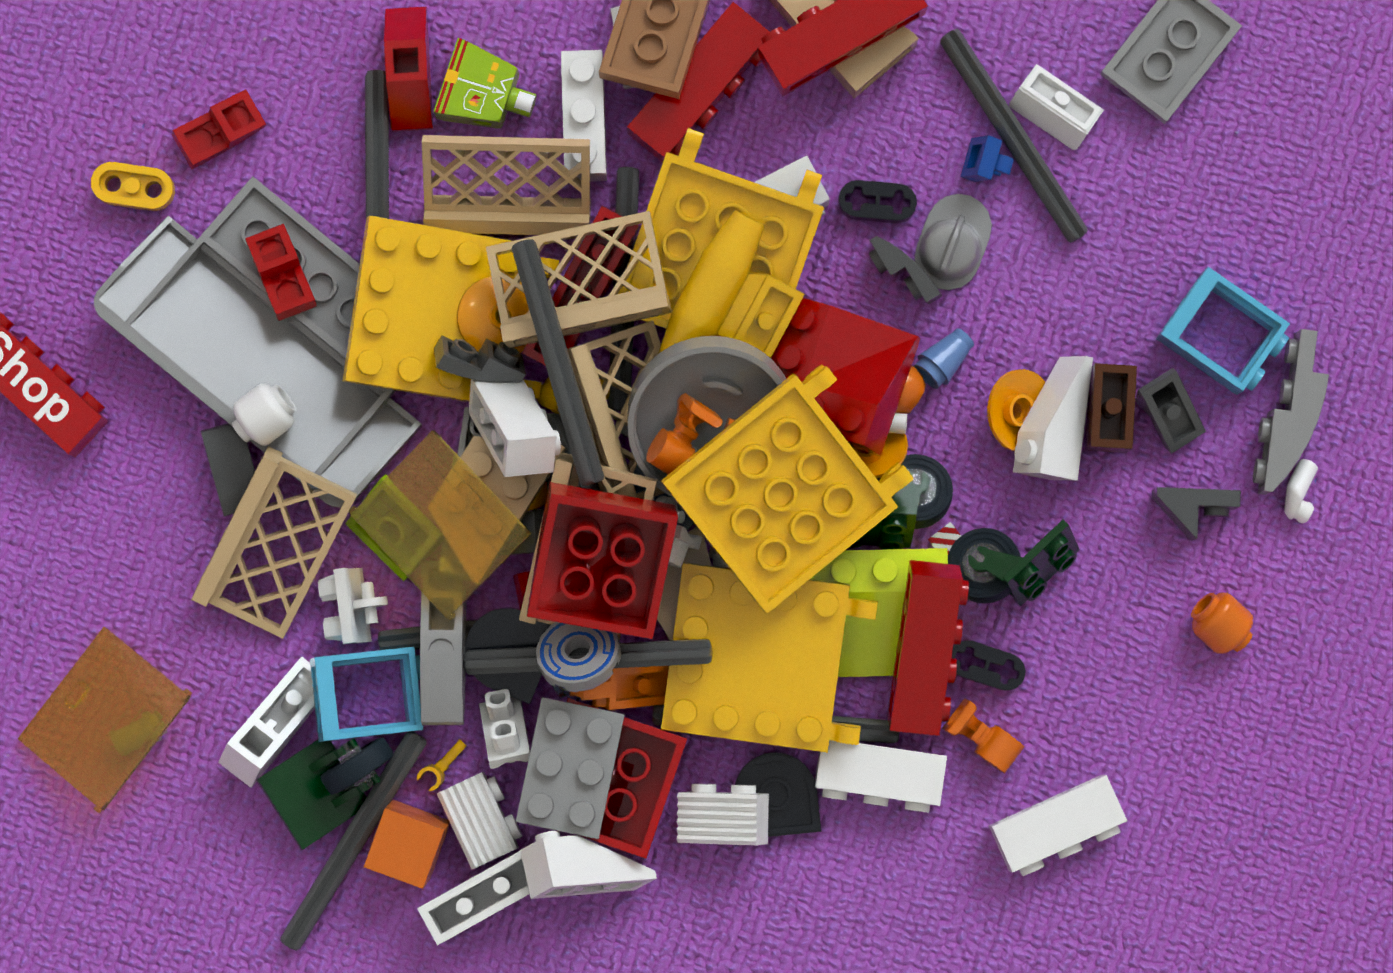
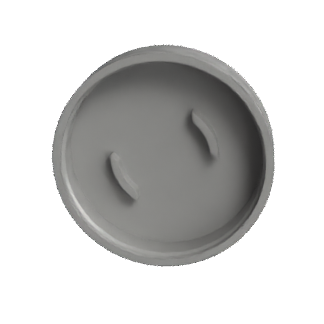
[627,336,786,497]

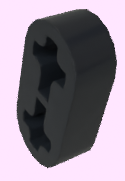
[838,180,917,223]
[951,640,1026,691]

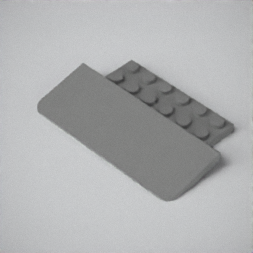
[94,176,422,508]

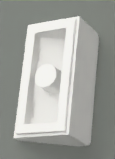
[1009,64,1104,150]

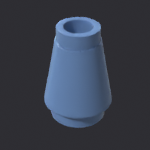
[914,328,974,389]

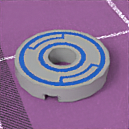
[536,622,622,692]

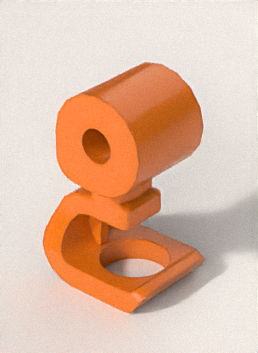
[646,393,723,475]
[942,698,1025,774]

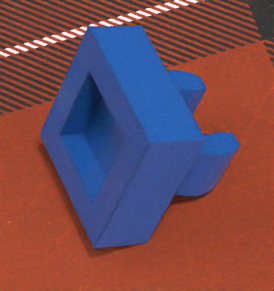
[960,135,1014,182]

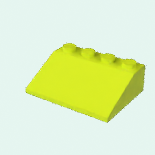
[811,548,948,677]

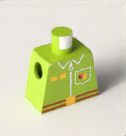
[433,38,537,129]

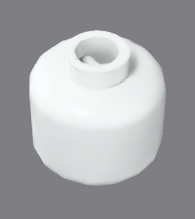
[232,383,296,446]

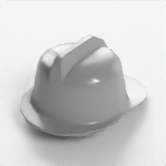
[915,194,992,290]

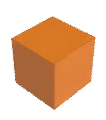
[364,799,450,889]

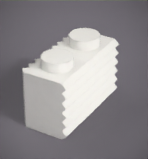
[436,772,522,869]
[676,784,769,846]

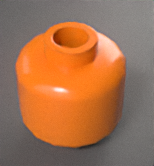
[1191,592,1253,654]

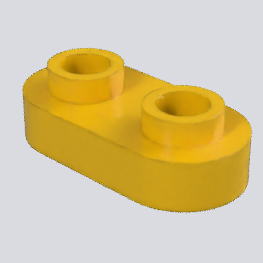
[91,162,175,211]

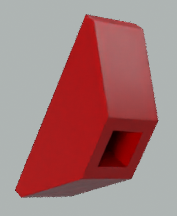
[384,7,433,132]

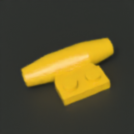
[658,210,805,358]

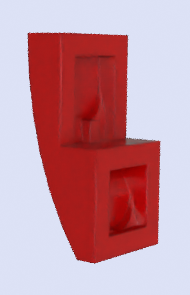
[172,89,266,170]
[245,223,317,321]

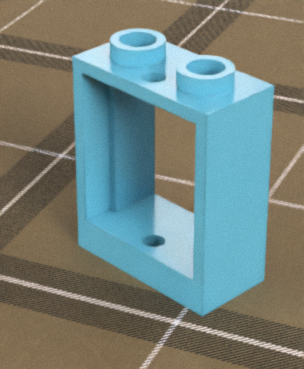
[1156,267,1290,395]
[310,647,423,742]

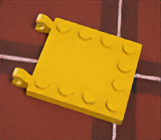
[618,128,824,358]
[342,215,559,402]
[661,364,914,614]
[661,562,878,753]

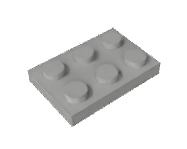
[1100,0,1242,124]
[516,697,625,839]

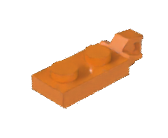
[570,666,669,710]

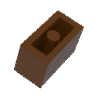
[1085,363,1137,453]

